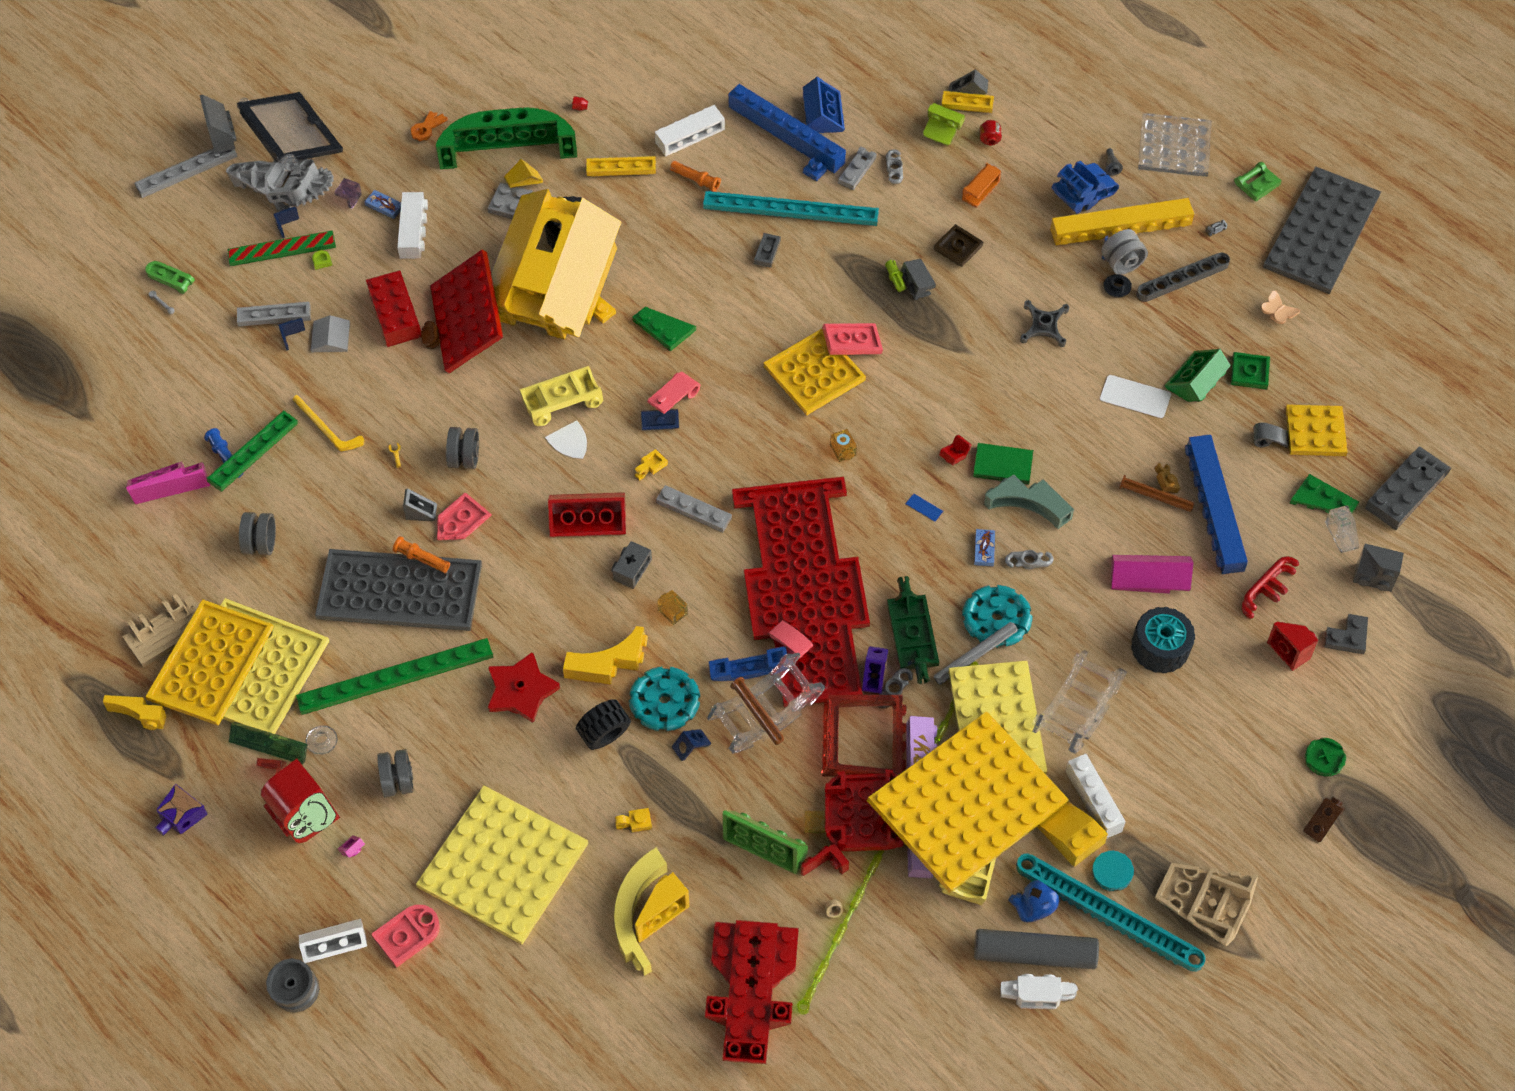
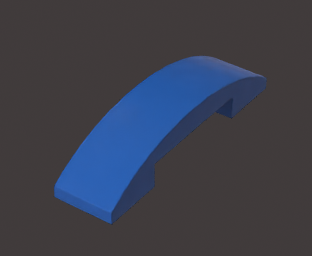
[709,646,789,681]

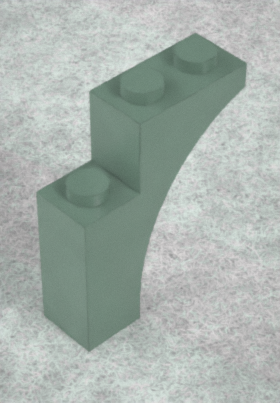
[984,475,1074,529]

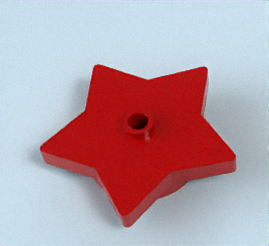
[488,652,560,723]

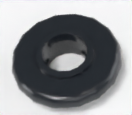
[1104,274,1132,298]

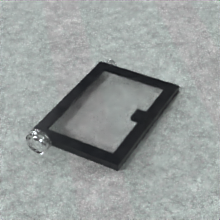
[237,92,343,171]

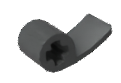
[1253,423,1289,448]

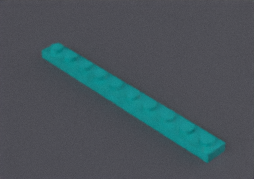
[703,191,879,226]

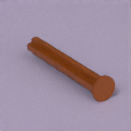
[1119,475,1194,512]
[730,677,784,745]

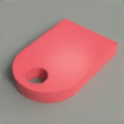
[371,904,440,968]

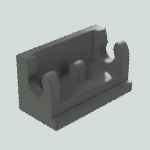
[901,259,936,300]

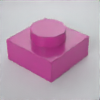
[338,835,365,858]

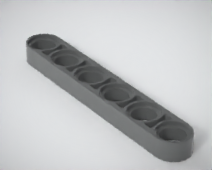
[1136,252,1230,302]

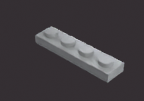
[237,302,311,327]
[656,485,732,533]

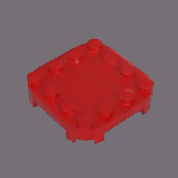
[824,769,904,852]

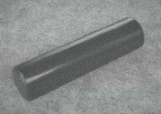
[974,929,1099,970]

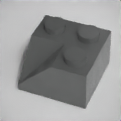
[1353,543,1404,592]

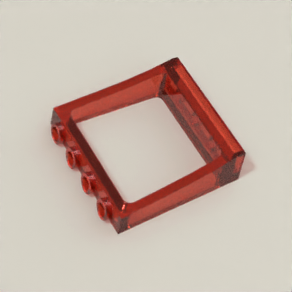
[822,695,907,777]

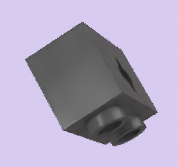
[611,541,652,589]

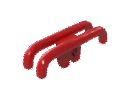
[1241,556,1299,619]

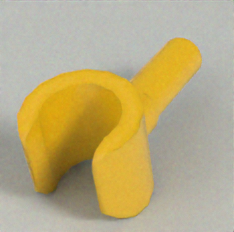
[389,443,401,468]

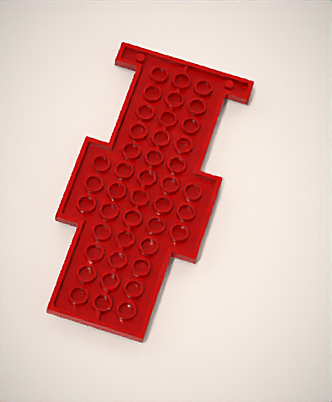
[732,476,870,707]

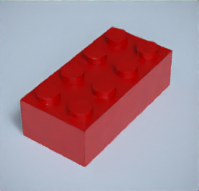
[366,270,422,347]

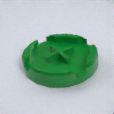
[1304,738,1347,777]

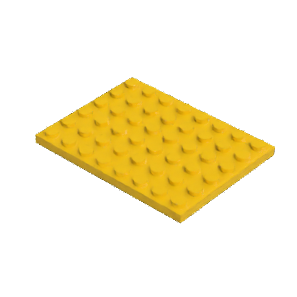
[867,711,1069,893]

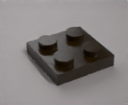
[933,224,983,267]

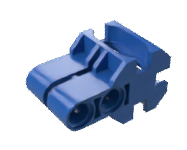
[1052,160,1119,214]

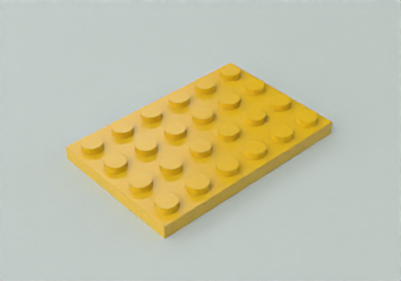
[145,599,274,726]

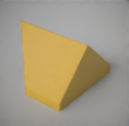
[504,159,543,188]

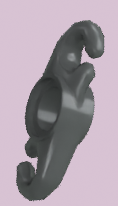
[875,668,913,709]

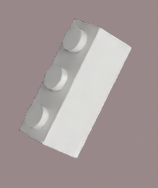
[299,919,367,963]

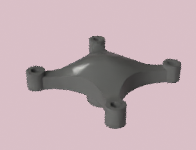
[1020,300,1069,347]

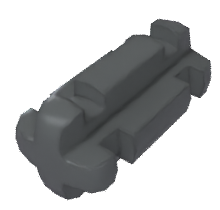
[1206,220,1228,236]

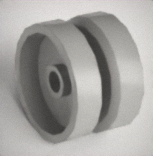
[1101,229,1148,275]

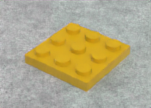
[1285,404,1348,456]

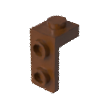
[1303,796,1345,842]

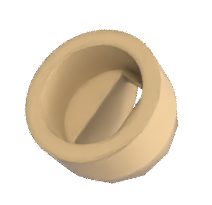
[825,899,843,918]

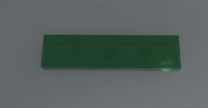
[229,722,308,764]

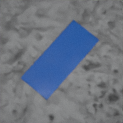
[906,494,943,521]

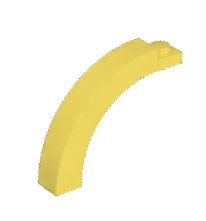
[614,848,667,976]

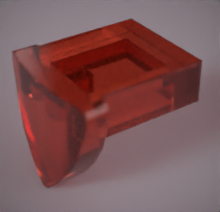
[256,758,287,774]

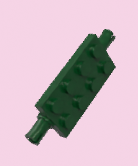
[887,576,939,684]

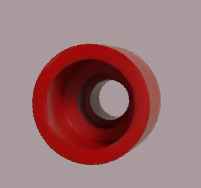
[572,96,588,111]

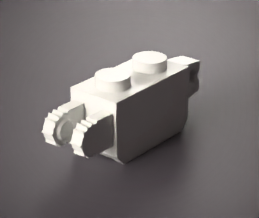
[1000,974,1078,1009]

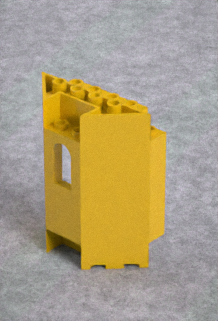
[491,189,621,340]

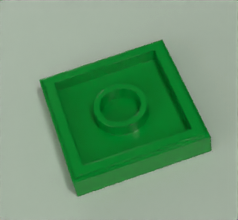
[1230,352,1270,390]

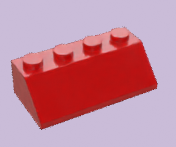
[548,492,626,537]

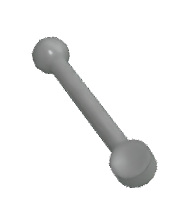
[149,291,175,314]

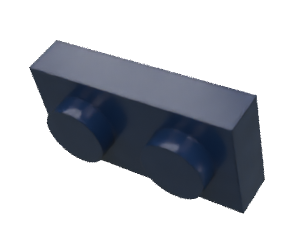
[641,409,679,430]

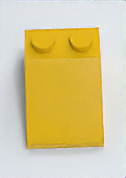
[1037,801,1108,867]
[635,872,690,943]

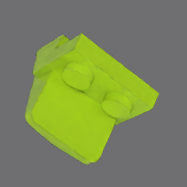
[923,103,965,146]

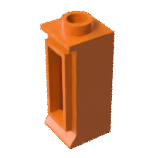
[962,163,1001,208]

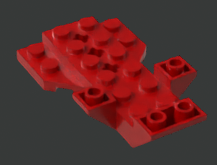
[705,920,799,1064]

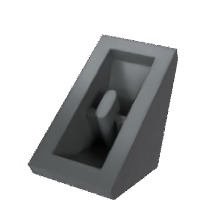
[403,488,437,521]

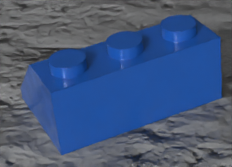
[802,77,845,133]

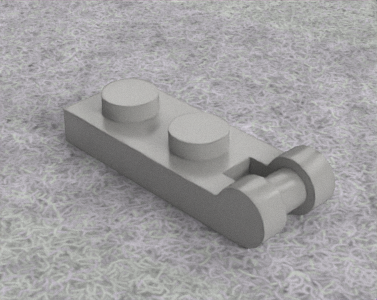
[838,147,877,190]

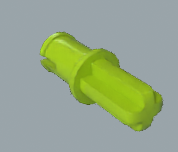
[885,260,906,292]

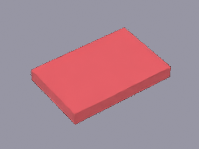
[822,323,883,355]

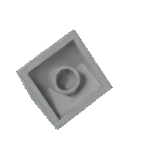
[311,315,350,352]

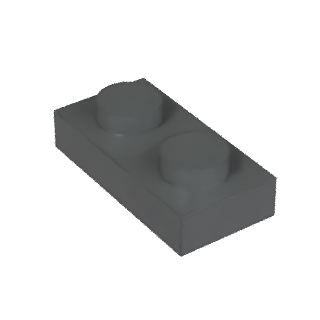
[754,233,781,268]

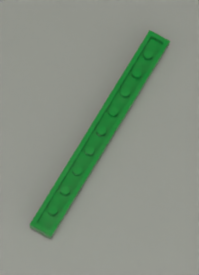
[296,638,494,715]

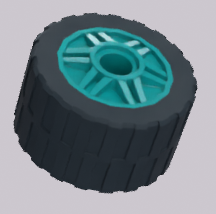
[1131,607,1195,673]

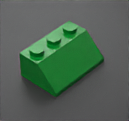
[1164,349,1231,402]

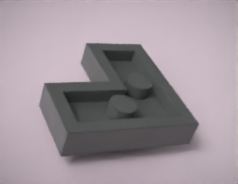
[1324,614,1368,654]

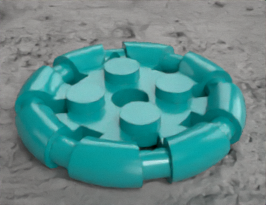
[962,585,1033,648]
[629,666,700,731]

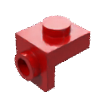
[939,435,971,465]

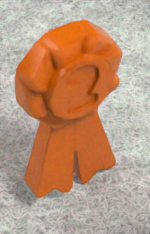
[411,111,448,142]

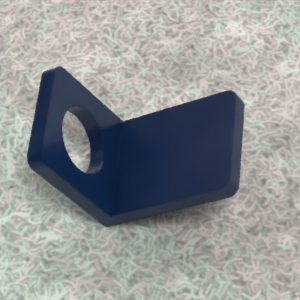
[273,206,299,239]
[278,318,305,350]
[672,729,711,761]

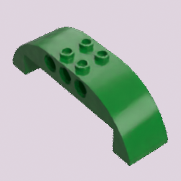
[436,107,578,170]

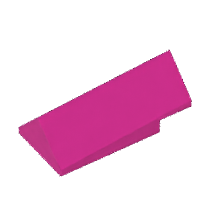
[126,461,210,504]
[1111,555,1194,594]

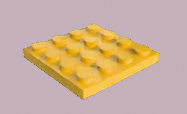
[763,329,866,416]

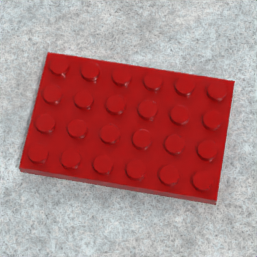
[430,249,503,373]

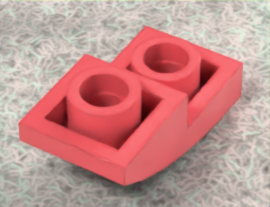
[769,620,813,658]

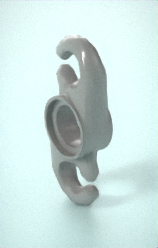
[886,149,903,184]
[1005,550,1054,569]

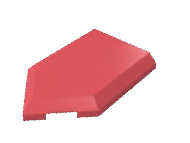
[437,493,492,540]

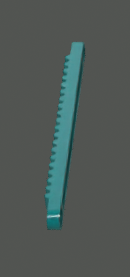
[1016,854,1206,972]

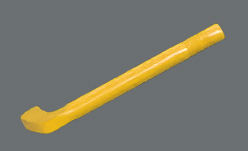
[293,395,364,451]

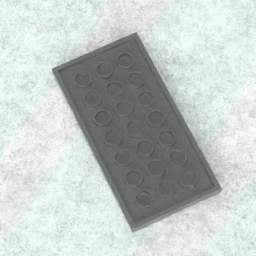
[1263,167,1381,294]
[315,549,482,631]

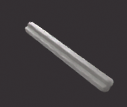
[934,622,1018,685]

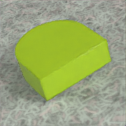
[312,250,333,270]

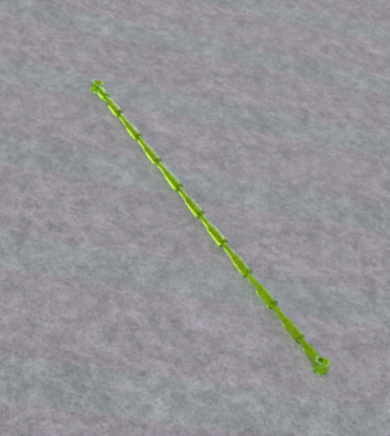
[797,661,979,1015]

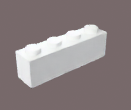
[655,105,725,156]
[397,192,428,259]
[1066,754,1125,839]

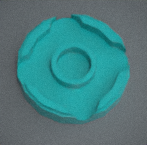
[1092,850,1134,891]

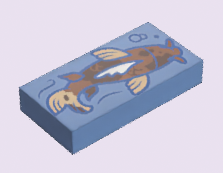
[364,190,401,219]
[974,529,995,567]

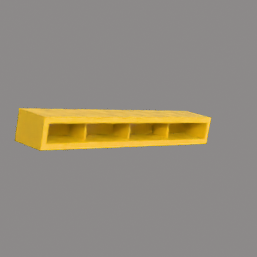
[1050,198,1194,246]

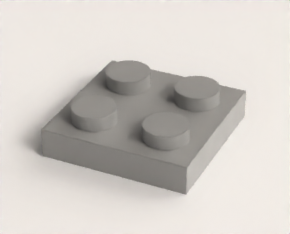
[488,183,533,219]

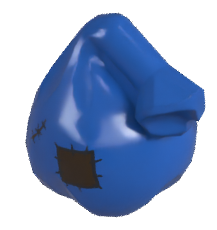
[1008,880,1059,923]

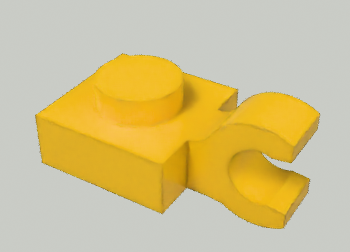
[635,449,668,480]
[615,808,652,833]

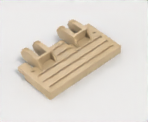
[122,593,198,668]

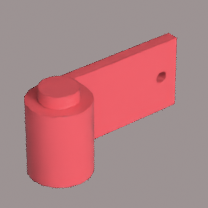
[647,372,700,414]

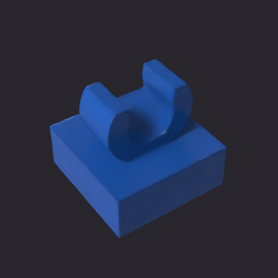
[803,157,827,181]

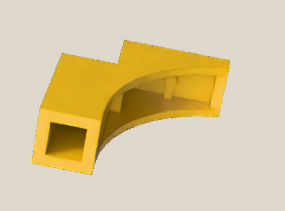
[563,626,648,685]

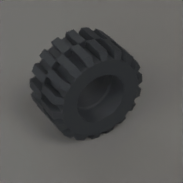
[576,699,631,750]

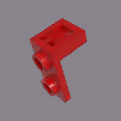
[801,843,849,876]

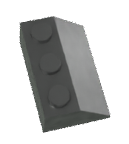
[199,95,237,153]

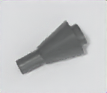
[1106,148,1123,176]

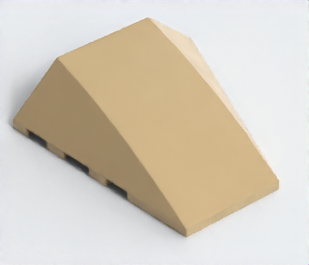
[1155,863,1258,946]

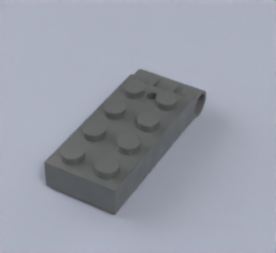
[1365,446,1451,530]

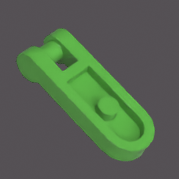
[146,261,195,294]

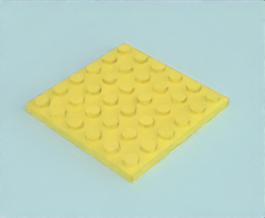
[220,598,329,738]
[416,786,588,945]

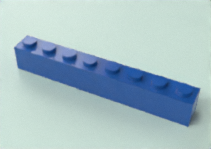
[728,84,846,174]
[1185,435,1248,574]

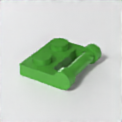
[1234,161,1282,202]

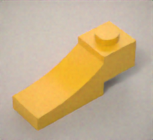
[103,695,166,730]

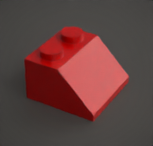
[1267,622,1318,671]

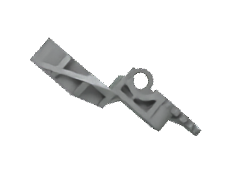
[226,159,334,211]

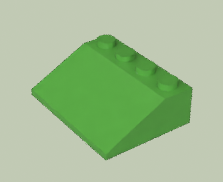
[722,810,808,874]

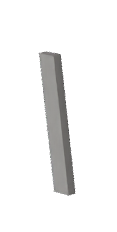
[134,148,238,198]

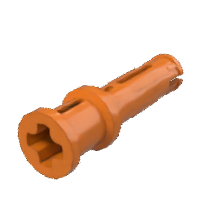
[670,161,721,192]
[392,536,450,574]

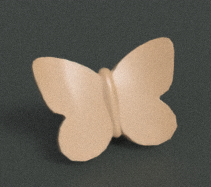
[1261,291,1301,324]

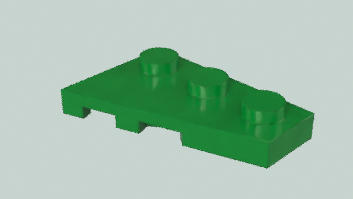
[632,307,696,351]
[1290,474,1359,519]

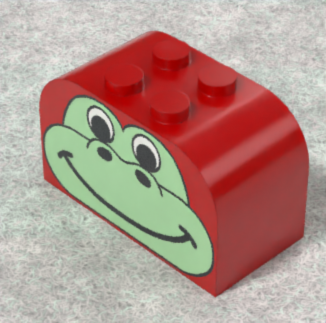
[261,758,340,843]

